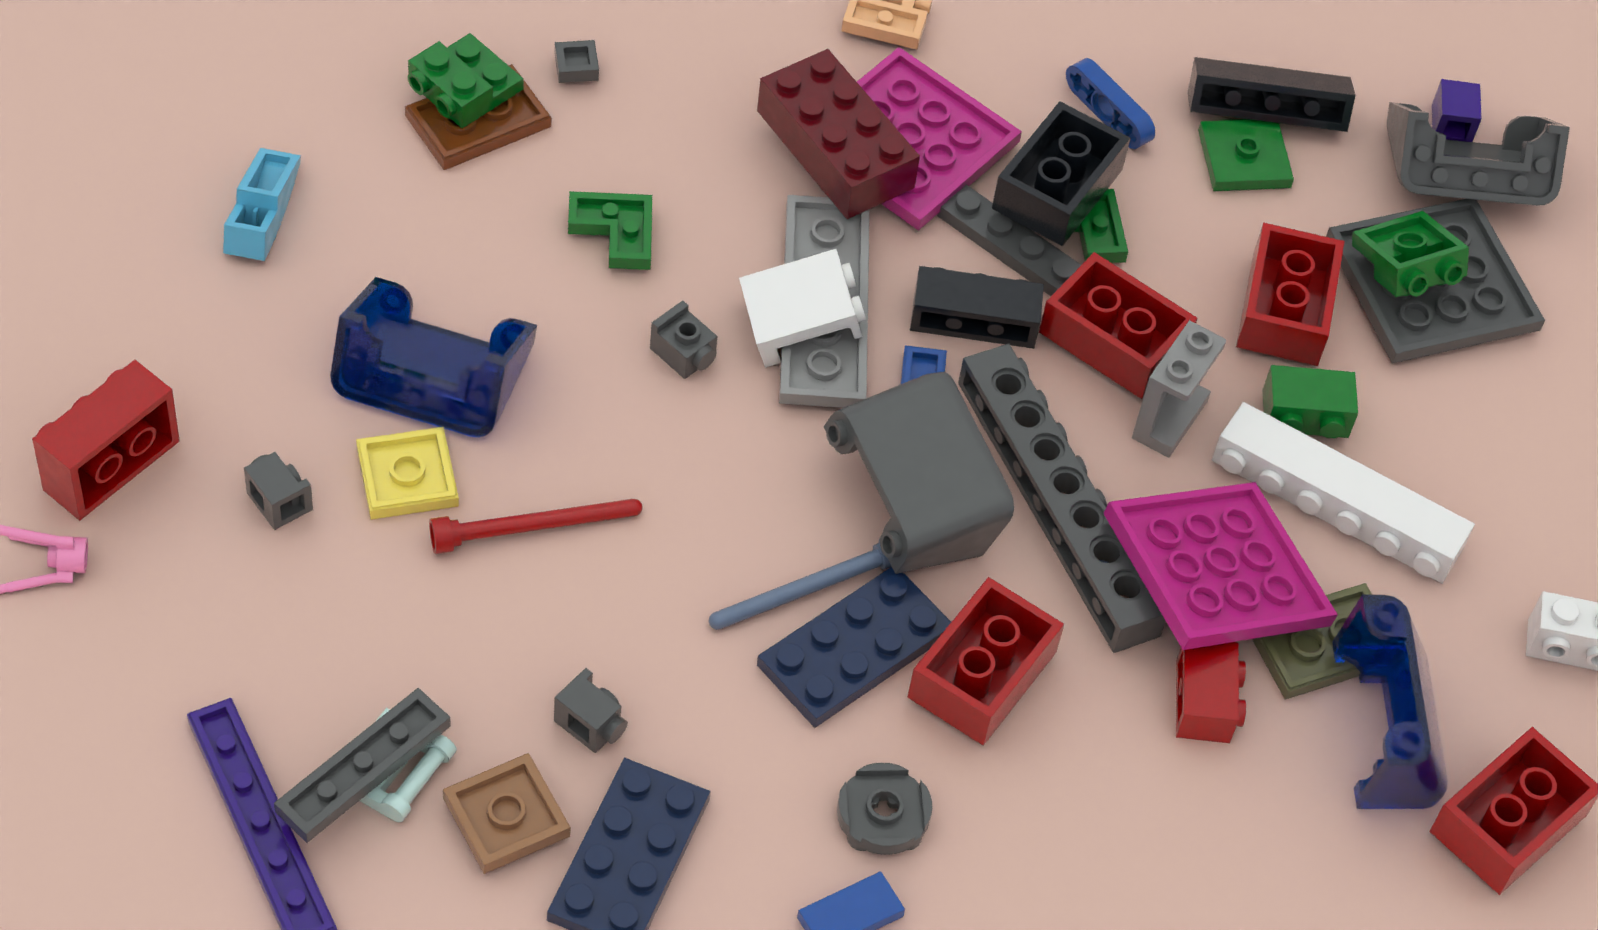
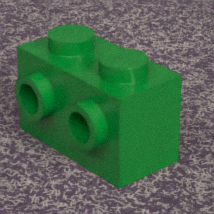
[1262,365,1358,438]

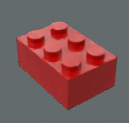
[1236,222,1345,366]
[1039,252,1198,399]
[32,359,180,521]
[907,577,1064,746]
[1429,727,1598,895]

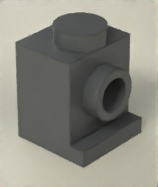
[650,301,718,379]
[244,452,313,530]
[554,668,628,753]

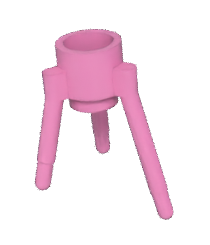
[0,525,88,594]

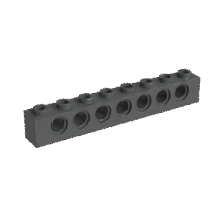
[958,344,1166,653]

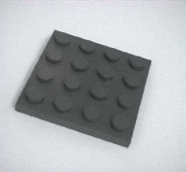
[1326,199,1545,364]

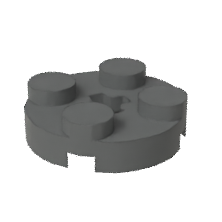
[837,763,932,855]

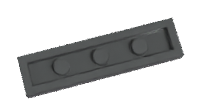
[937,185,1081,296]
[274,688,451,843]

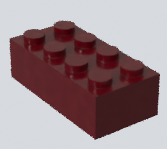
[757,49,920,219]

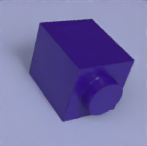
[1432,79,1482,142]

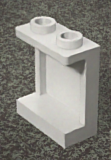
[739,249,866,368]

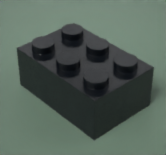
[992,101,1130,246]

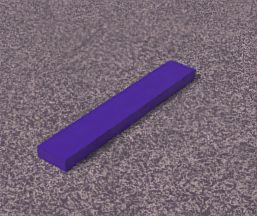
[187,698,337,930]

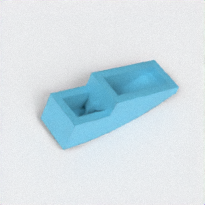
[223,148,301,261]

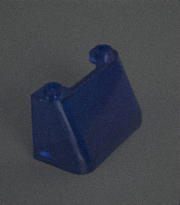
[330,277,537,438]
[1332,595,1448,809]

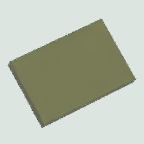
[1252,583,1407,700]

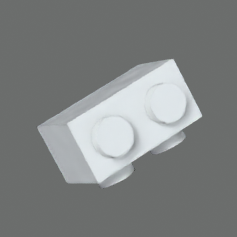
[1526,591,1598,671]

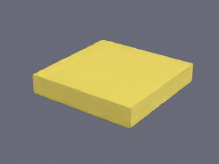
[356,427,459,520]

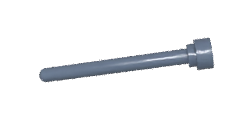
[709,538,892,630]

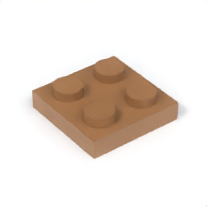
[443,753,571,874]

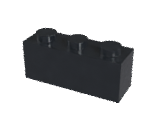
[910,266,1044,349]

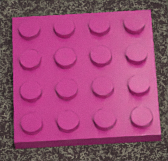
[857,47,1022,231]
[1103,482,1338,650]

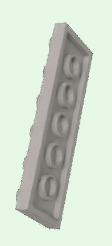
[779,195,870,408]

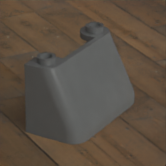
[1387,102,1570,206]
[824,372,1014,574]

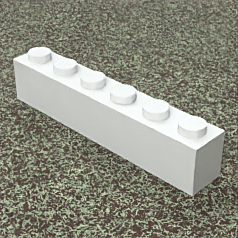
[1212,402,1475,584]

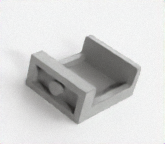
[1132,320,1226,458]

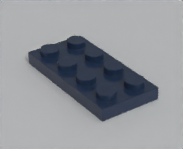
[757,567,951,728]
[547,757,711,930]

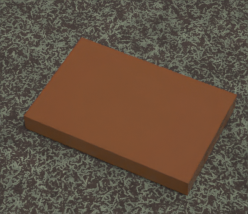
[405,64,552,170]

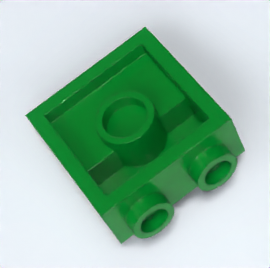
[407,33,524,129]
[1352,211,1469,298]

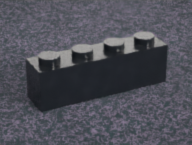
[1187,57,1356,132]

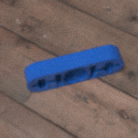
[1066,58,1155,149]

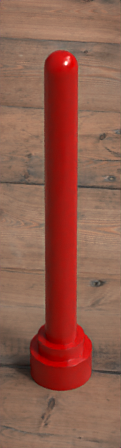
[429,499,643,554]

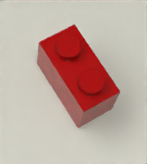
[1176,642,1246,743]

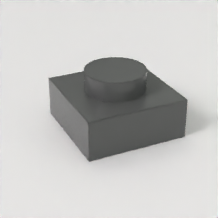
[554,40,599,83]

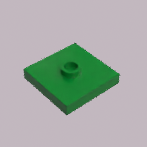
[1198,119,1294,191]

